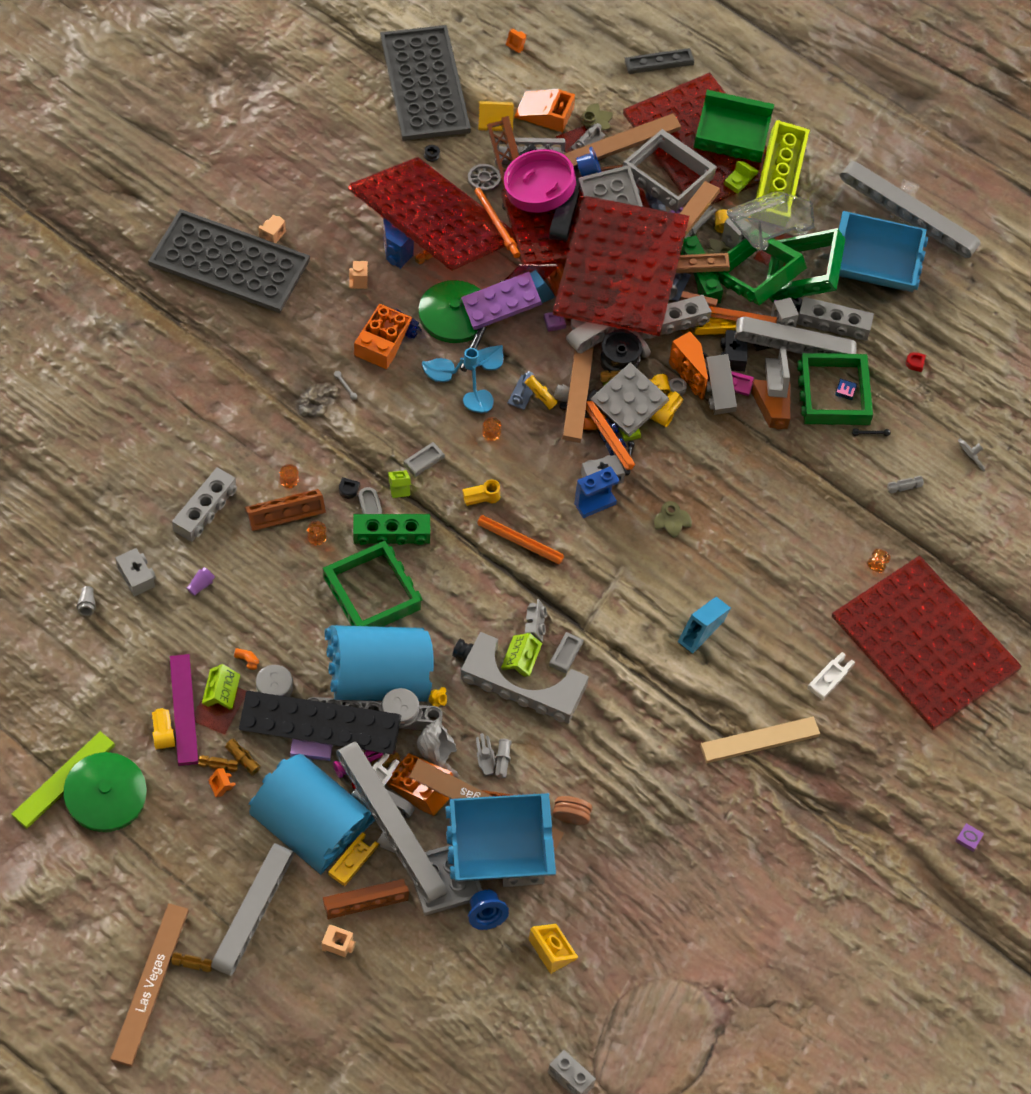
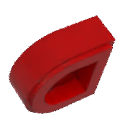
[906,352,926,373]

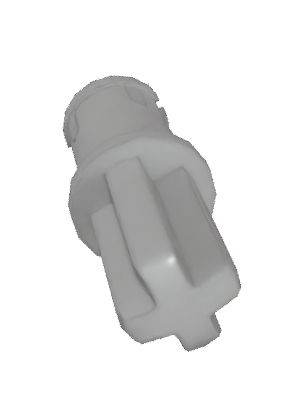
[495,739,512,779]

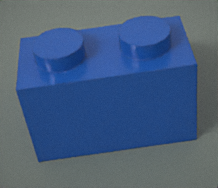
[383,216,414,269]

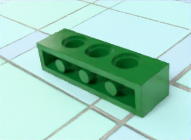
[353,514,430,545]

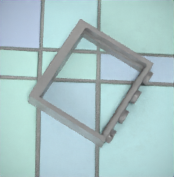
[623,129,717,212]

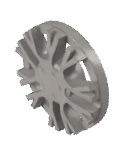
[468,164,501,193]

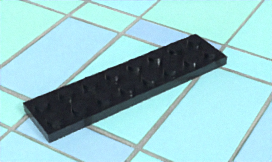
[239,690,402,755]

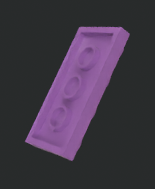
[461,272,542,330]

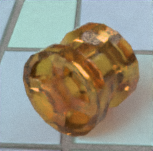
[482,417,501,441]
[280,464,299,488]
[307,521,326,545]
[867,549,891,573]

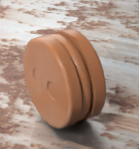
[552,796,592,825]

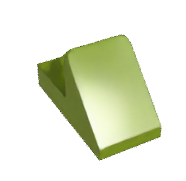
[724,161,758,194]
[388,470,411,498]

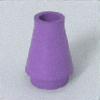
[186,567,215,596]

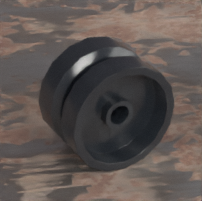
[600,330,642,373]

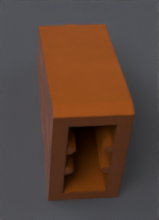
[751,379,790,429]

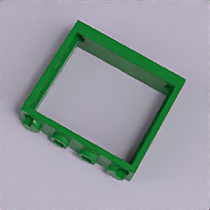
[766,228,846,302]
[715,230,807,305]
[797,353,873,425]
[323,541,422,627]

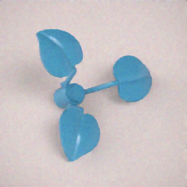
[422,345,503,413]

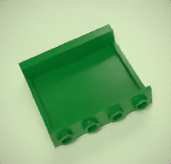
[693,90,774,163]

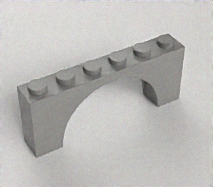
[460,632,589,724]

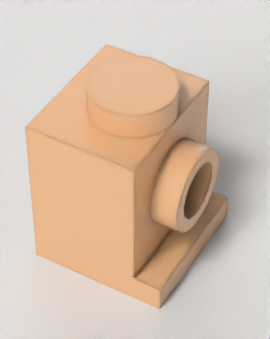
[258,215,286,243]
[349,261,368,289]
[322,925,356,958]

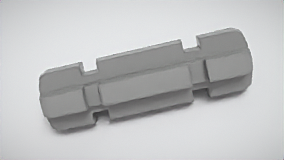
[887,476,924,493]

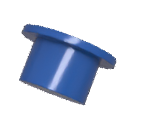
[576,147,602,177]
[468,890,509,930]

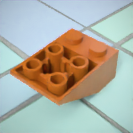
[514,89,575,133]
[354,303,412,369]
[669,332,708,400]
[386,753,453,816]

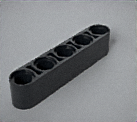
[549,178,581,242]

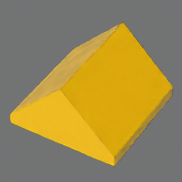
[478,101,514,131]
[529,924,578,974]

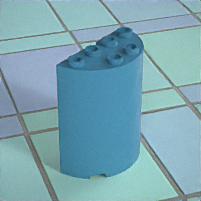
[838,211,928,293]
[324,625,434,702]
[249,754,375,875]
[446,793,556,882]

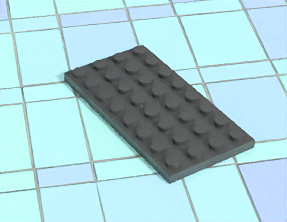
[380,25,471,141]
[148,209,310,313]

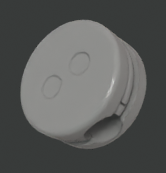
[256,665,293,697]
[382,688,419,728]

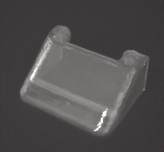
[727,192,815,251]

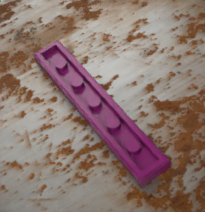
[170,654,198,766]

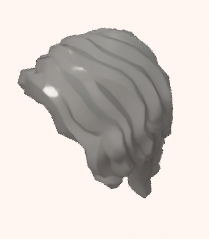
[417,719,459,777]

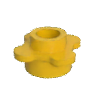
[429,687,447,707]

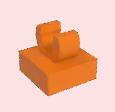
[505,29,527,53]
[208,768,236,797]

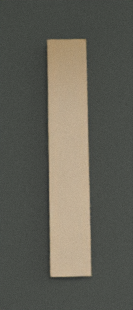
[700,716,820,764]

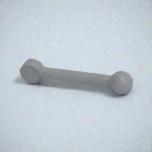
[334,371,357,400]

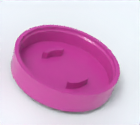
[504,149,576,212]

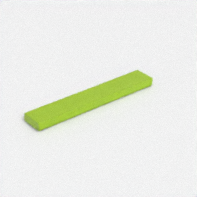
[12,731,115,829]

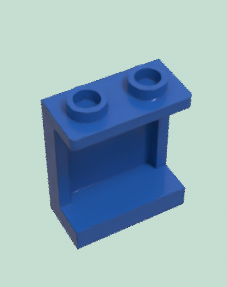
[574,466,619,518]

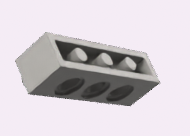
[634,295,712,339]
[797,297,874,341]
[172,467,237,542]

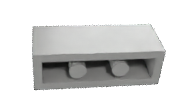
[705,354,737,415]

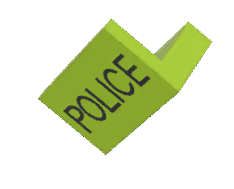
[501,633,542,677]
[202,664,241,710]

